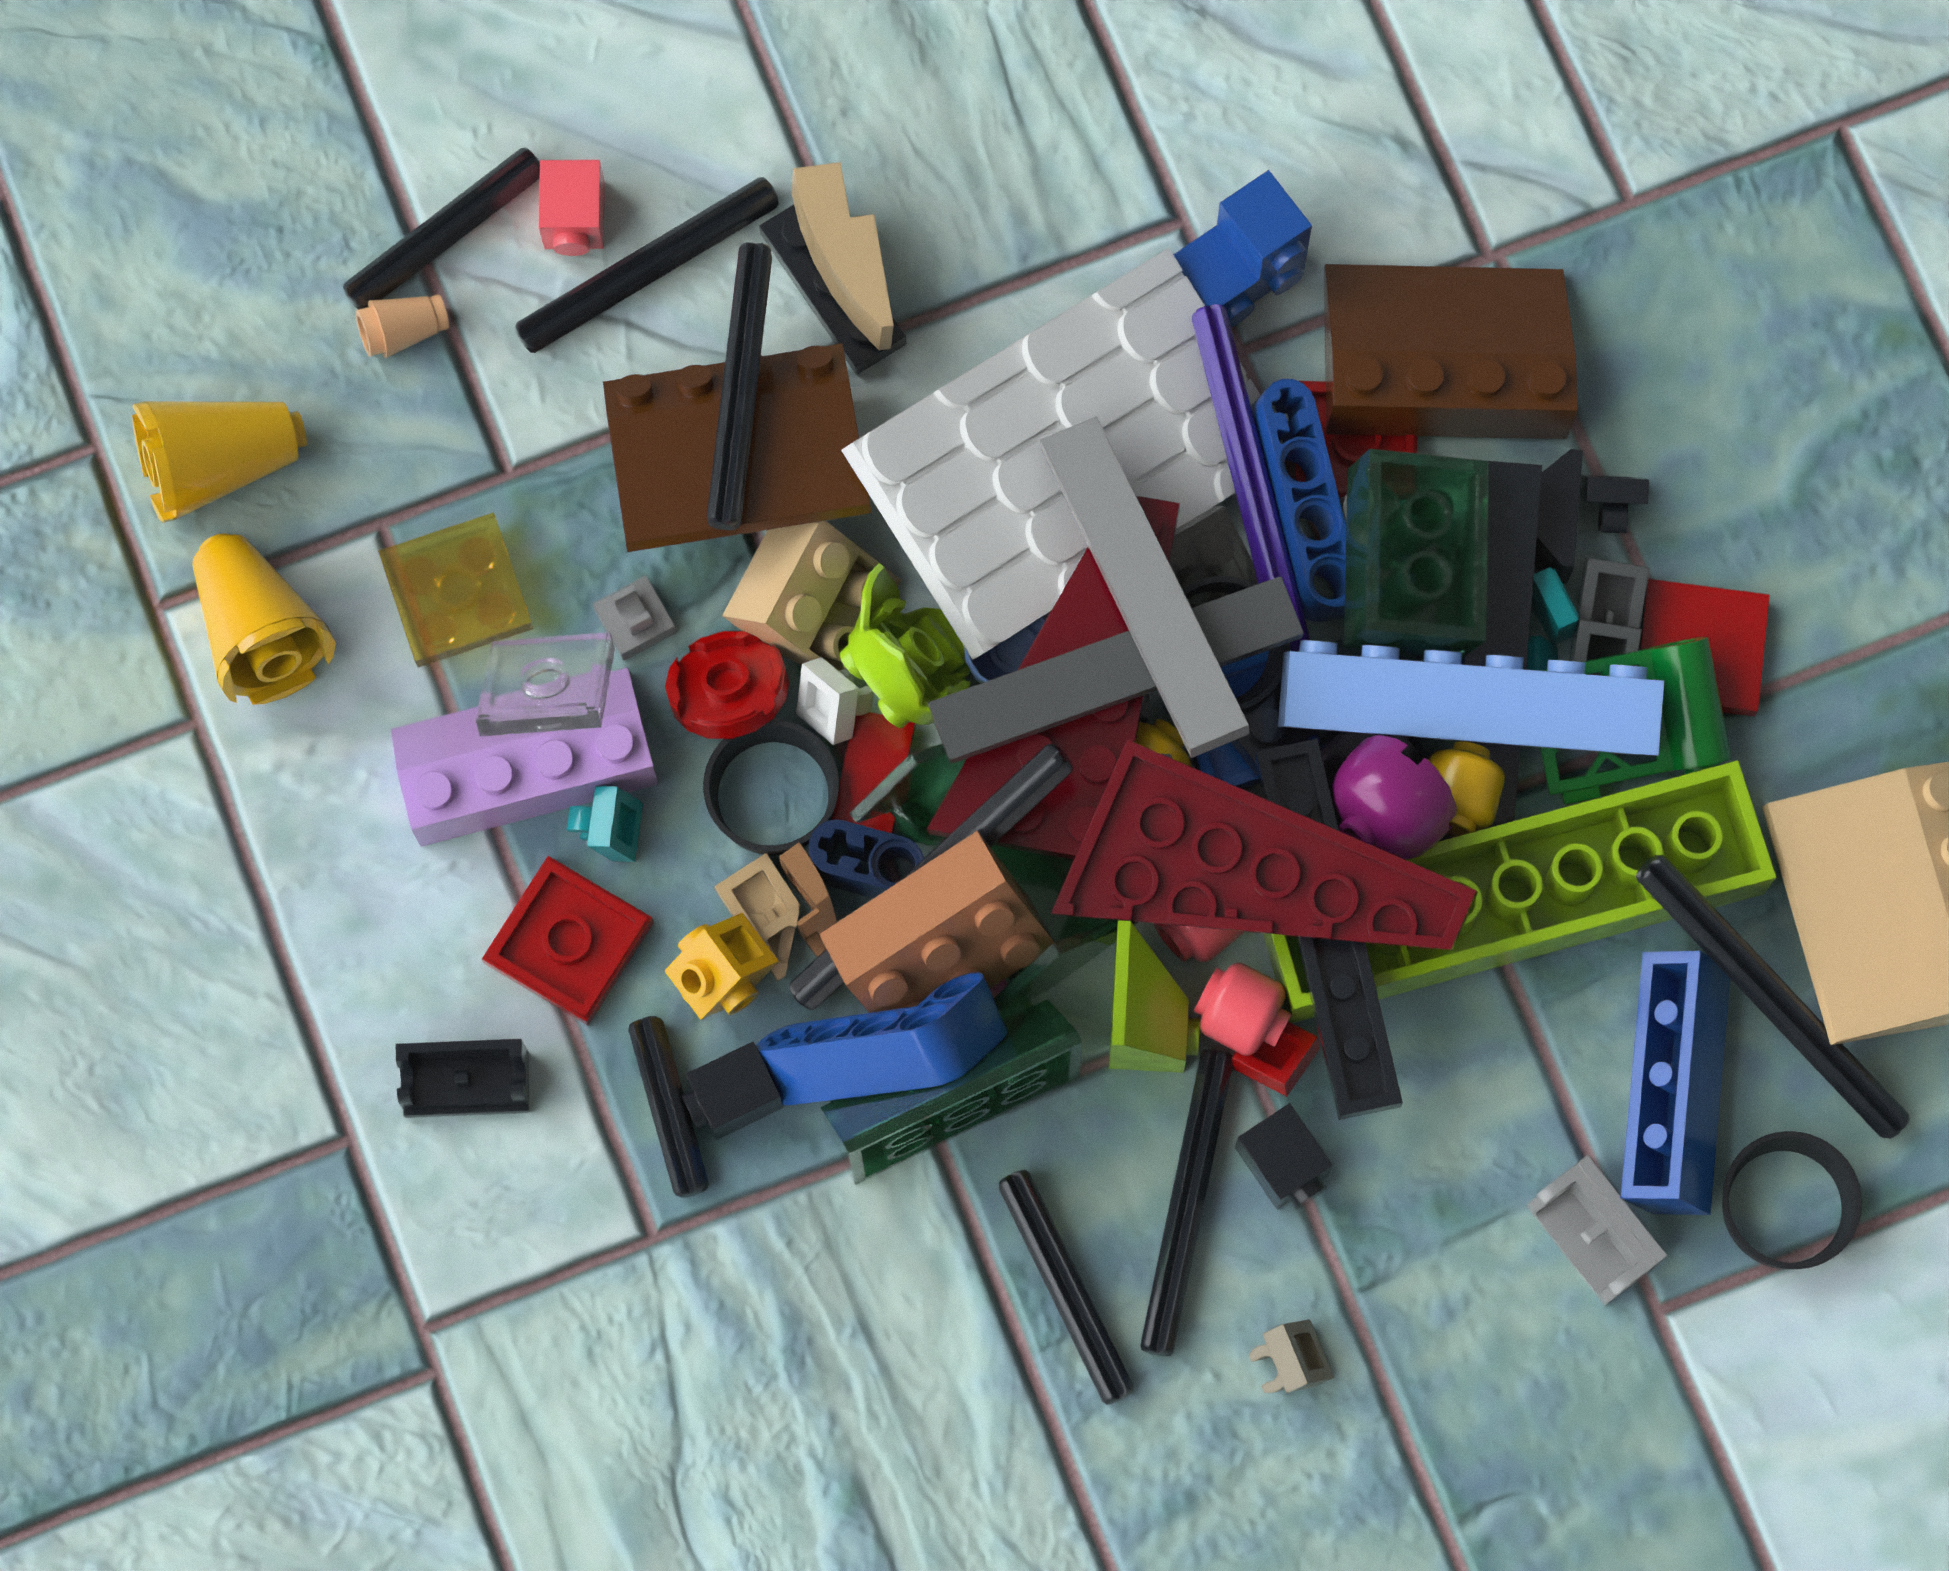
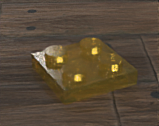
[378,512,534,668]

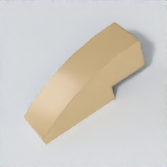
[791,162,894,350]

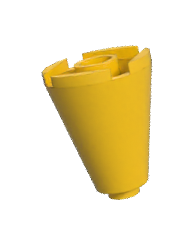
[132,401,307,523]
[192,533,336,705]

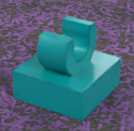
[566,786,643,862]

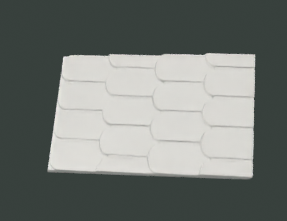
[841,248,1283,660]

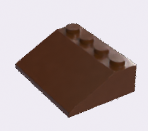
[1324,264,1578,439]
[603,343,872,552]

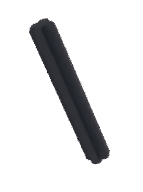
[343,147,540,310]
[999,1170,1134,1405]

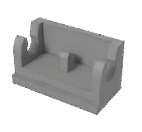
[1526,1155,1667,1306]

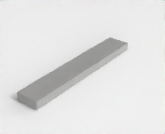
[1040,416,1249,758]

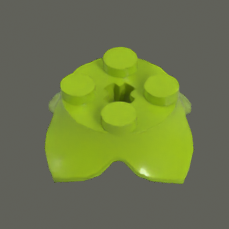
[840,563,971,728]

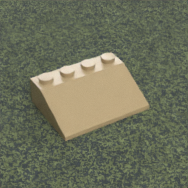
[1762,762,1949,1045]

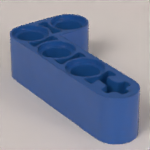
[1251,379,1416,622]
[756,972,1007,1105]

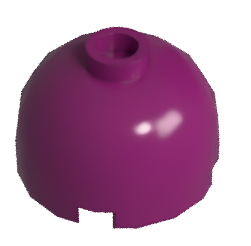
[1330,735,1457,860]

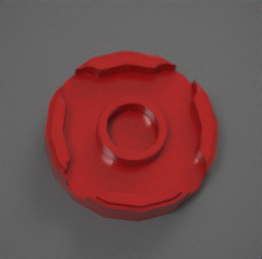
[665,631,790,739]

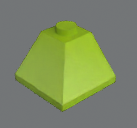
[1109,920,1200,1073]

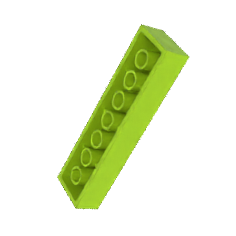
[1262,760,1777,1023]

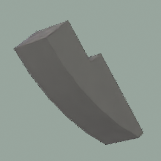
[1569,557,1650,676]

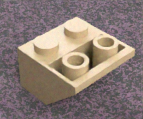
[722,521,901,671]

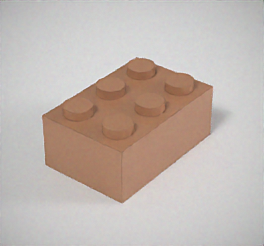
[819,831,1056,1013]

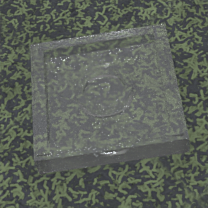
[476,632,615,736]

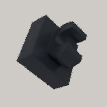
[1580,475,1649,533]

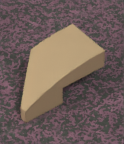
[714,853,800,982]

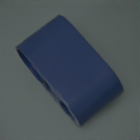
[809,820,924,898]

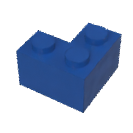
[1173,170,1312,327]

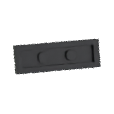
[759,205,907,375]

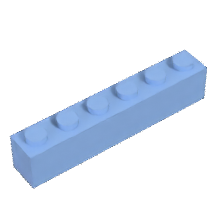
[1278,640,1664,756]

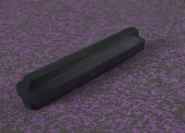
[628,1016,709,1198]

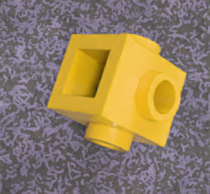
[665,912,779,1020]

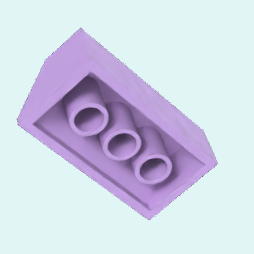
[391,667,658,847]

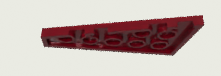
[927,496,1180,860]
[1051,740,1478,950]

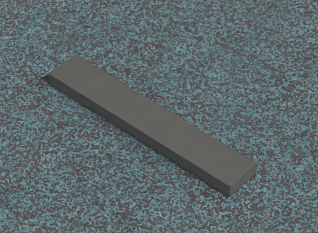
[928,576,1304,765]

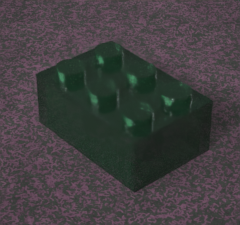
[1344,449,1488,659]

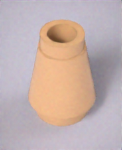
[356,294,449,359]

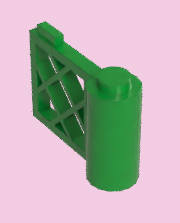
[1539,637,1732,805]

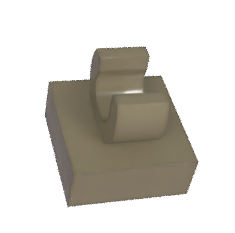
[1249,1319,1334,1393]

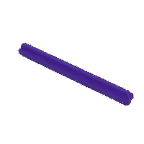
[1192,304,1311,652]

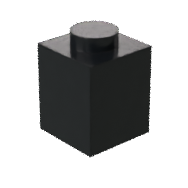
[681,1041,783,1140]
[1235,1103,1333,1209]

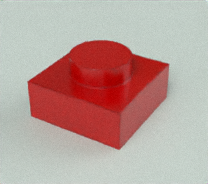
[1232,1022,1320,1097]

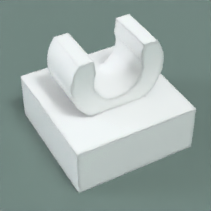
[796,657,874,745]

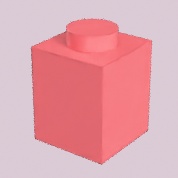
[539,160,605,256]

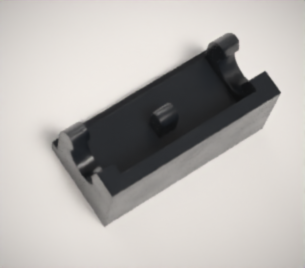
[395,1039,529,1118]

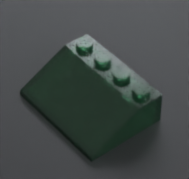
[820,999,1083,1185]

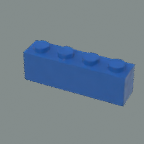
[1620,951,1730,1215]

